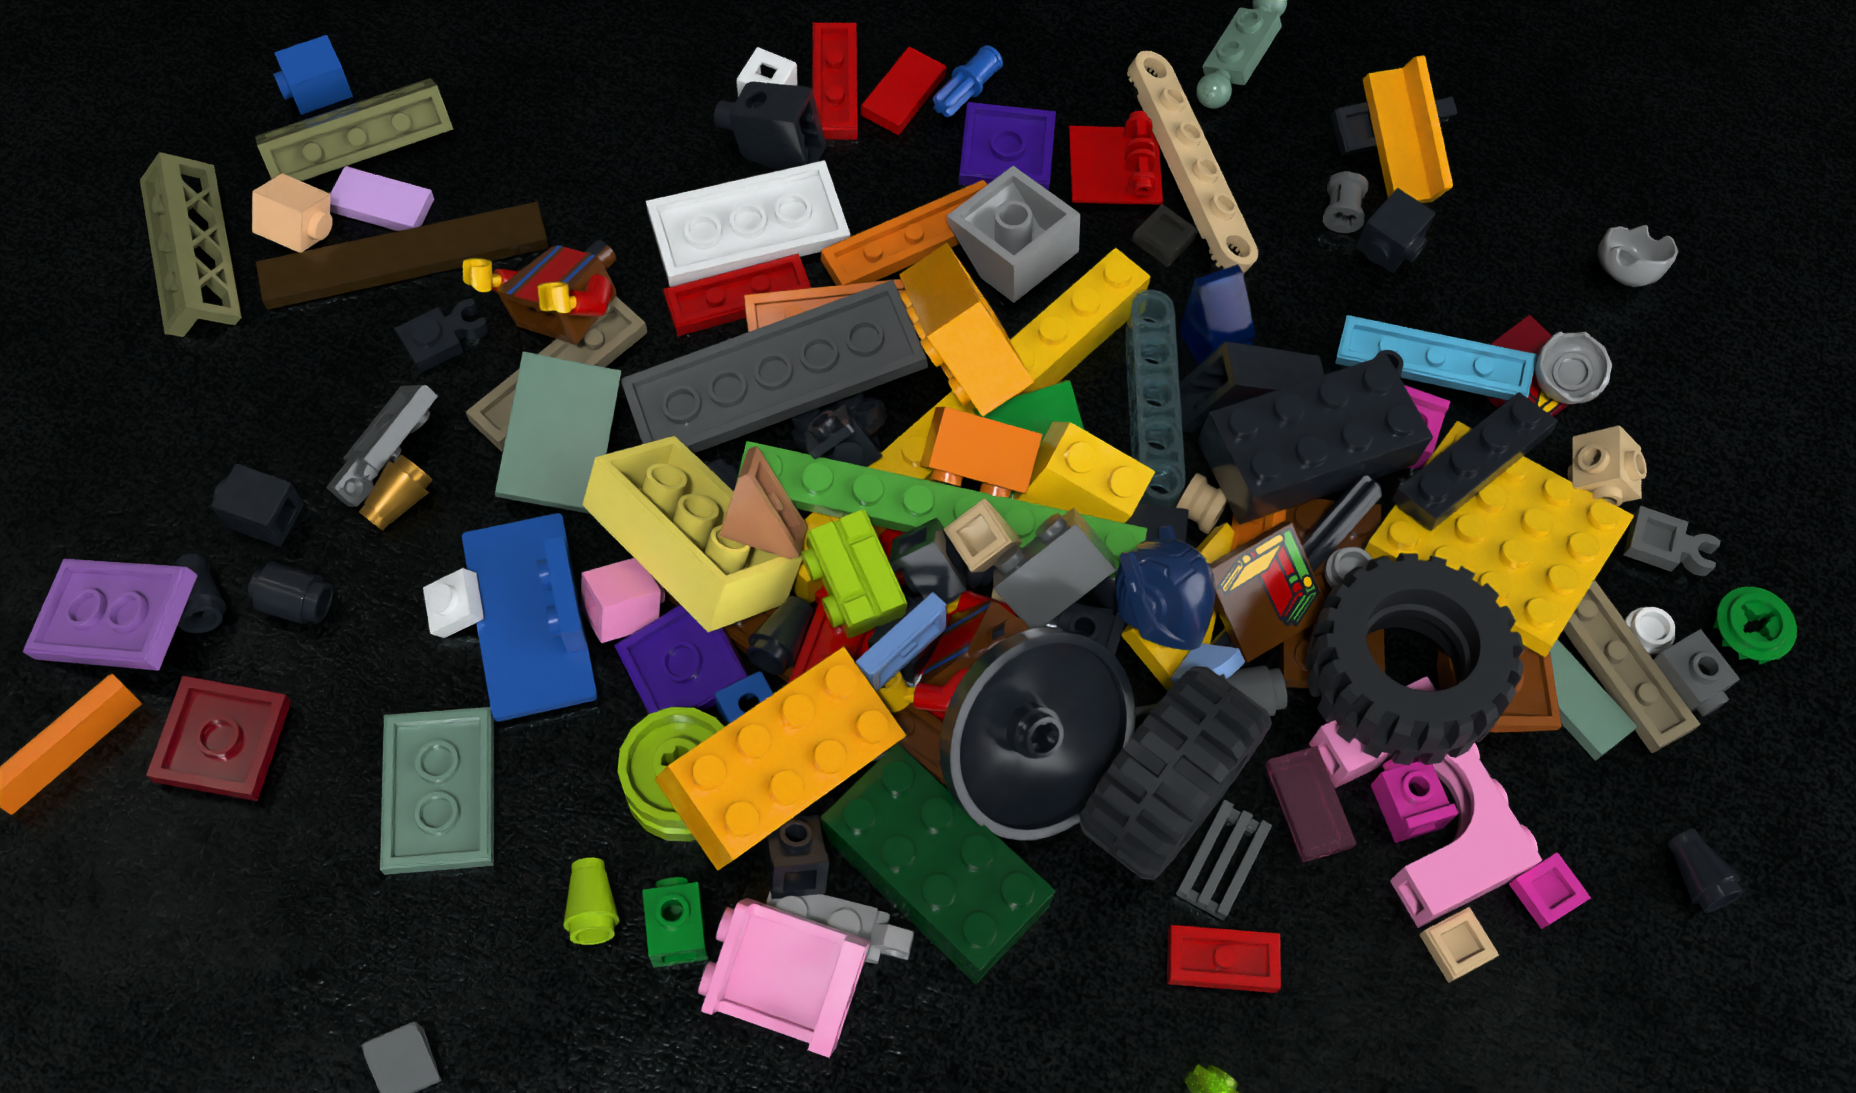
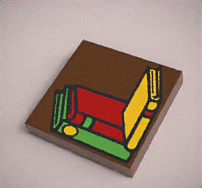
[1210,521,1326,662]

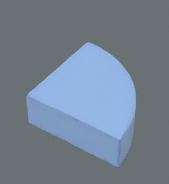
[1171,643,1245,684]

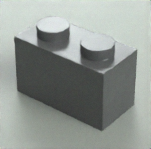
[993,507,1116,629]

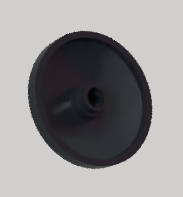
[940,627,1136,840]

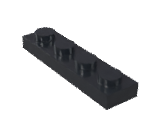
[1392,392,1558,531]

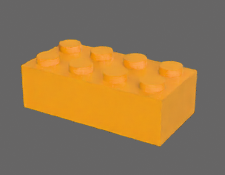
[899,243,1034,417]
[654,647,907,871]

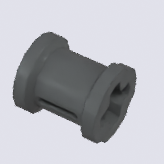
[1323,171,1369,233]

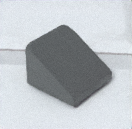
[361,1022,441,1093]

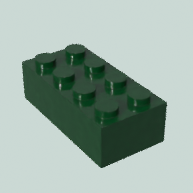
[821,743,1056,984]

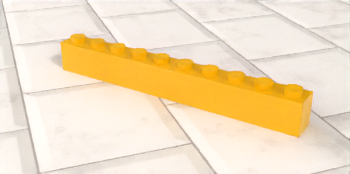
[791,248,1151,605]

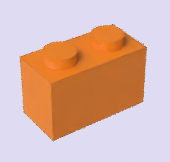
[920,407,1043,498]

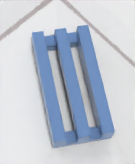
[856,592,946,692]

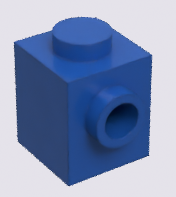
[273,35,353,115]

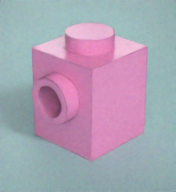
[581,558,665,643]

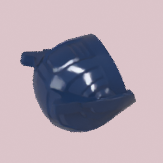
[1116,525,1216,650]

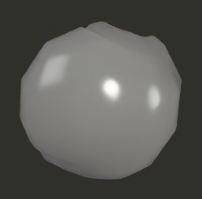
[1597,225,1679,287]
[1534,331,1612,404]

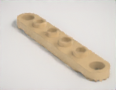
[1127,51,1258,276]

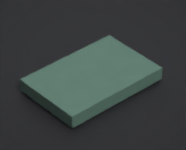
[495,352,621,514]
[380,707,494,875]

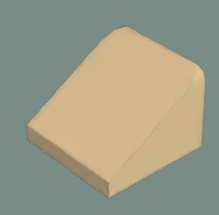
[943,499,1023,572]

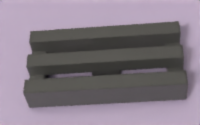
[1175,800,1272,921]

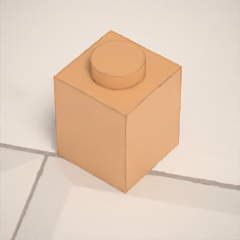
[252,173,332,253]

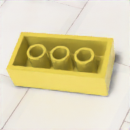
[582,436,802,633]

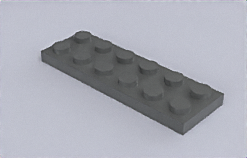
[620,280,928,453]

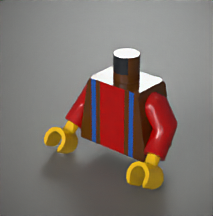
[463,240,616,345]
[876,590,1030,713]

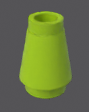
[563,858,619,945]

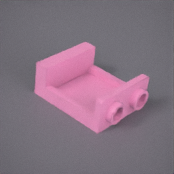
[698,898,871,1057]

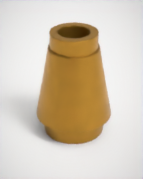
[359,455,433,531]

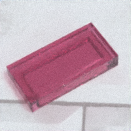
[1265,746,1356,863]

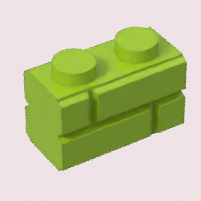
[801,509,908,638]

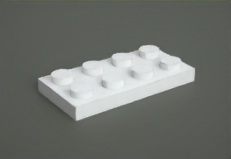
[646,160,850,287]

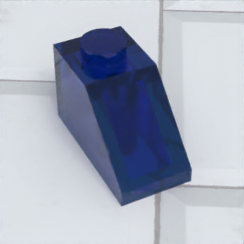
[1179,264,1255,365]

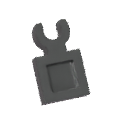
[1623,506,1721,576]

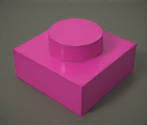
[1509,852,1591,929]

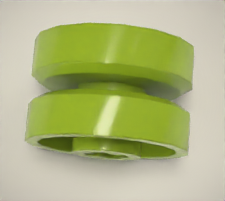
[618,707,724,842]

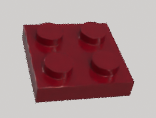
[146,676,291,801]

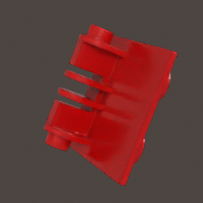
[1069,111,1163,205]

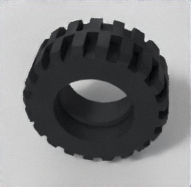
[1305,553,1524,765]
[1079,666,1272,880]

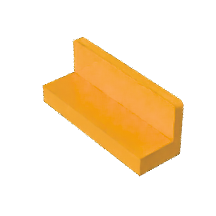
[1362,55,1453,203]

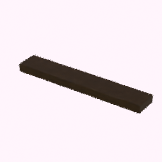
[256,201,549,310]

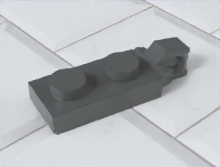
[326,385,438,507]

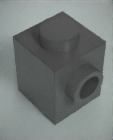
[1653,629,1740,717]

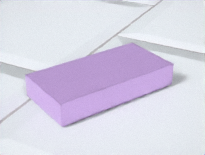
[330,166,434,231]

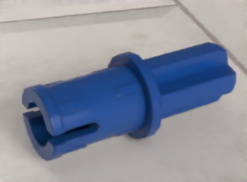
[933,45,1003,117]

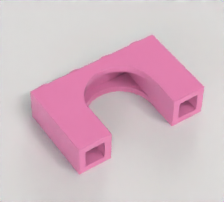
[1309,677,1542,928]

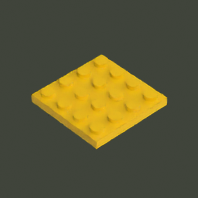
[1365,421,1634,657]

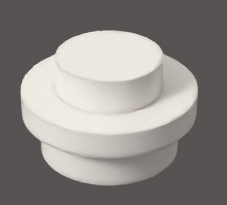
[1625,607,1675,656]

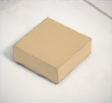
[1419,907,1499,983]

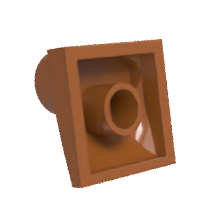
[1436,645,1562,732]

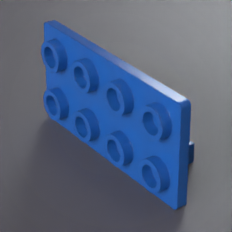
[462,513,598,722]

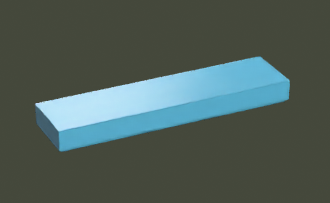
[1335,315,1537,400]

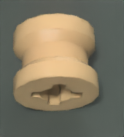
[1176,473,1228,534]

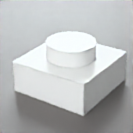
[423,568,484,638]

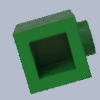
[643,877,709,968]

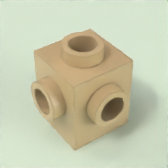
[1568,426,1647,507]

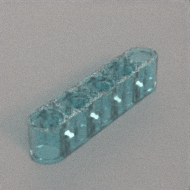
[1125,290,1186,507]

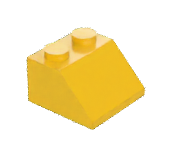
[1011,421,1155,523]

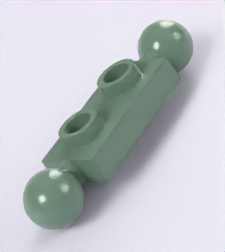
[1196,0,1287,109]

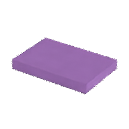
[23,559,198,671]

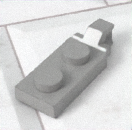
[766,892,914,966]

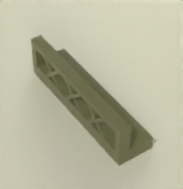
[255,78,453,181]
[140,152,242,337]

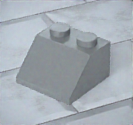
[947,166,1080,303]

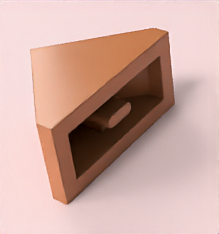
[719,446,807,559]

